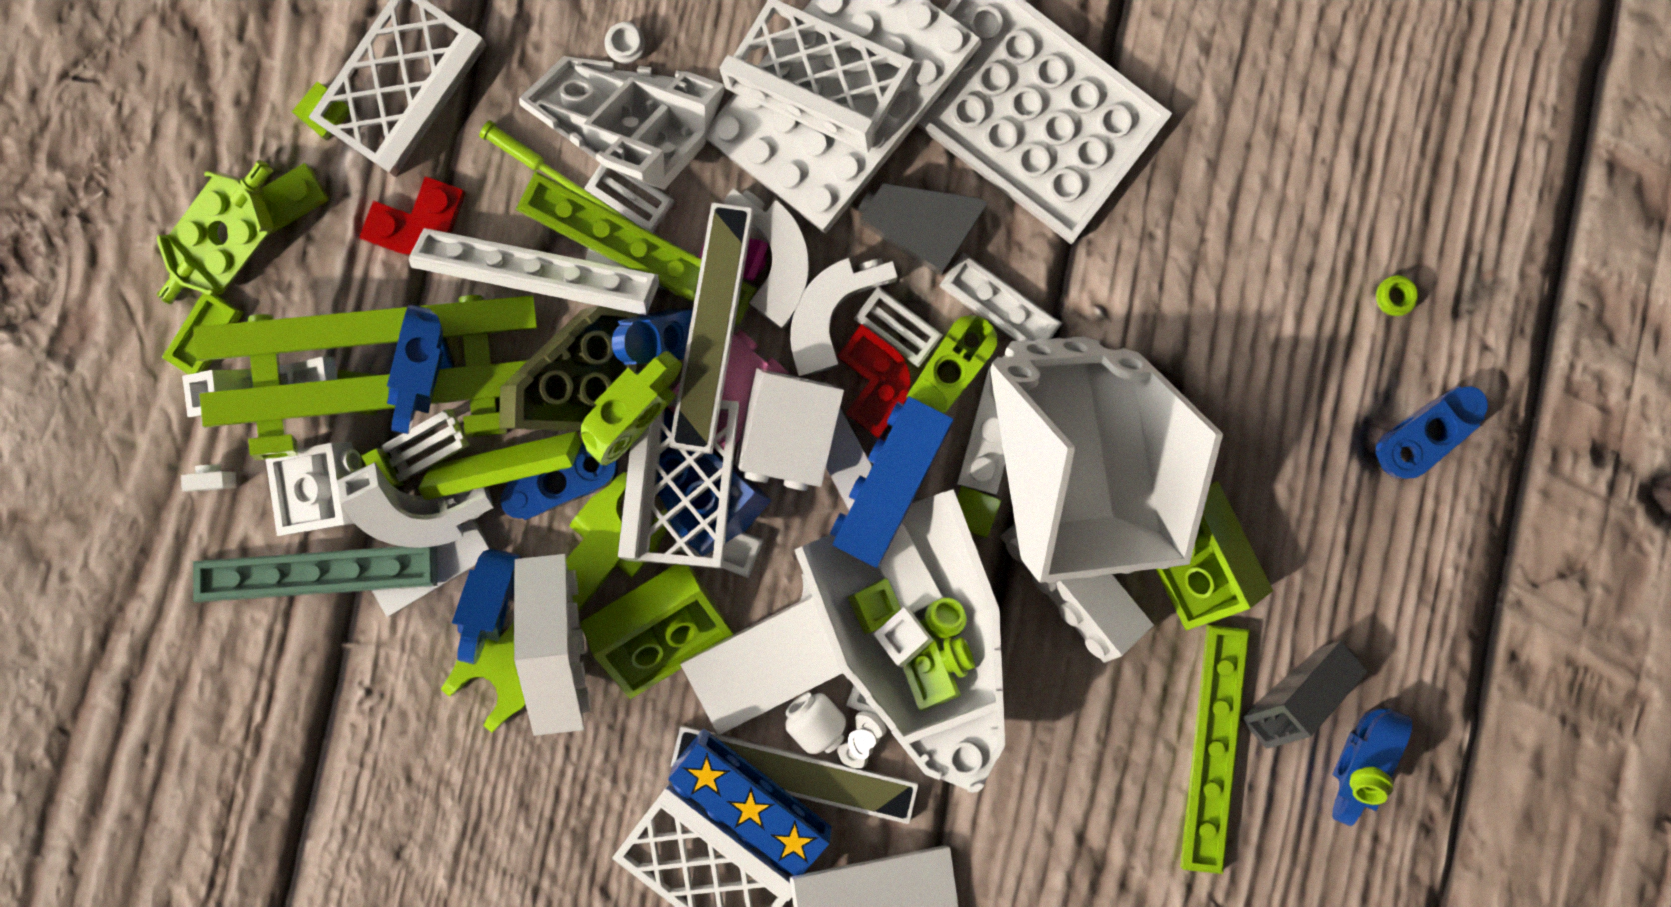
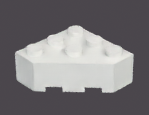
[514,554,591,736]

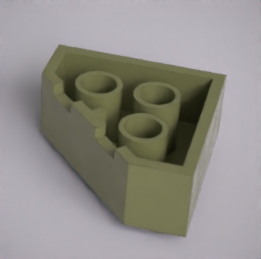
[499,306,638,432]

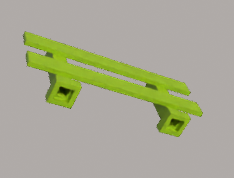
[193,295,537,461]

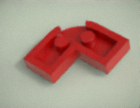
[359,176,466,256]
[837,324,910,438]

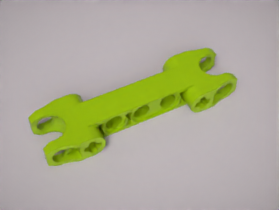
[441,471,671,733]

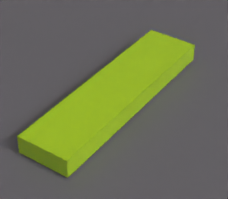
[418,431,582,500]

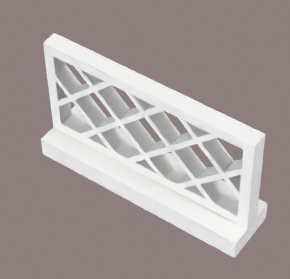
[309,0,487,177]
[719,0,914,153]
[618,397,739,568]
[612,782,794,907]

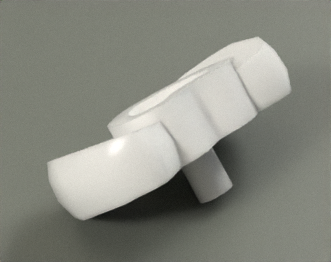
[837,711,887,769]

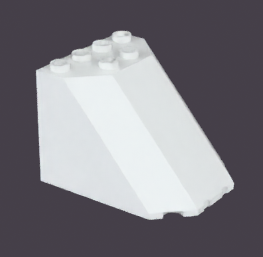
[991,336,1223,583]

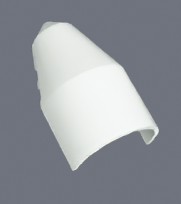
[794,489,1005,793]

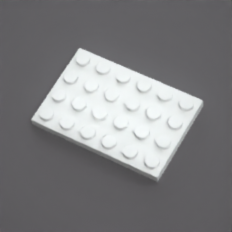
[705,0,982,234]
[916,0,1172,244]

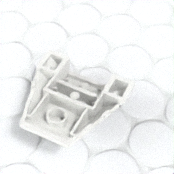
[519,56,724,190]

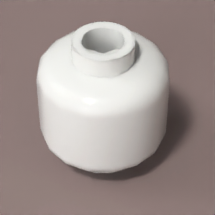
[786,692,846,754]

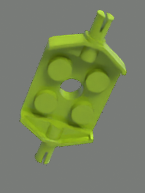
[156,160,273,304]

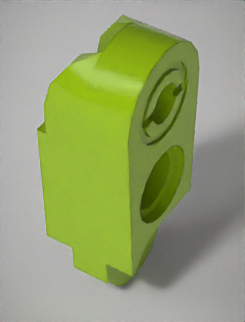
[906,315,997,414]
[581,351,682,466]

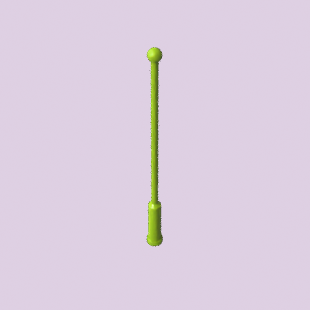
[479,120,639,226]

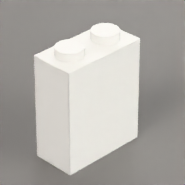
[734,368,844,491]

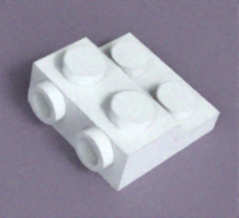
[266,442,362,536]

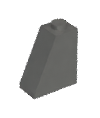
[858,183,988,277]
[1240,641,1368,749]

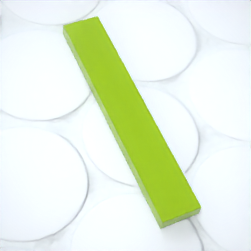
[515,171,757,326]
[1180,624,1250,874]

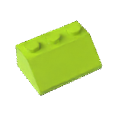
[1155,481,1273,631]
[580,564,734,700]

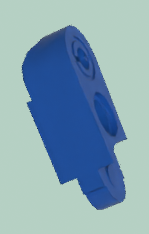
[387,304,443,434]
[612,308,693,365]
[1375,386,1488,479]
[500,442,618,520]
[452,549,522,665]
[1332,708,1413,826]

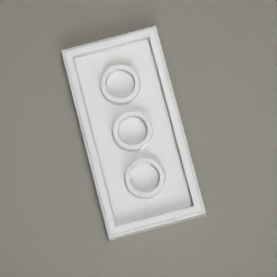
[680,595,842,735]
[790,845,958,907]

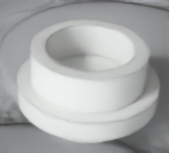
[605,22,646,64]

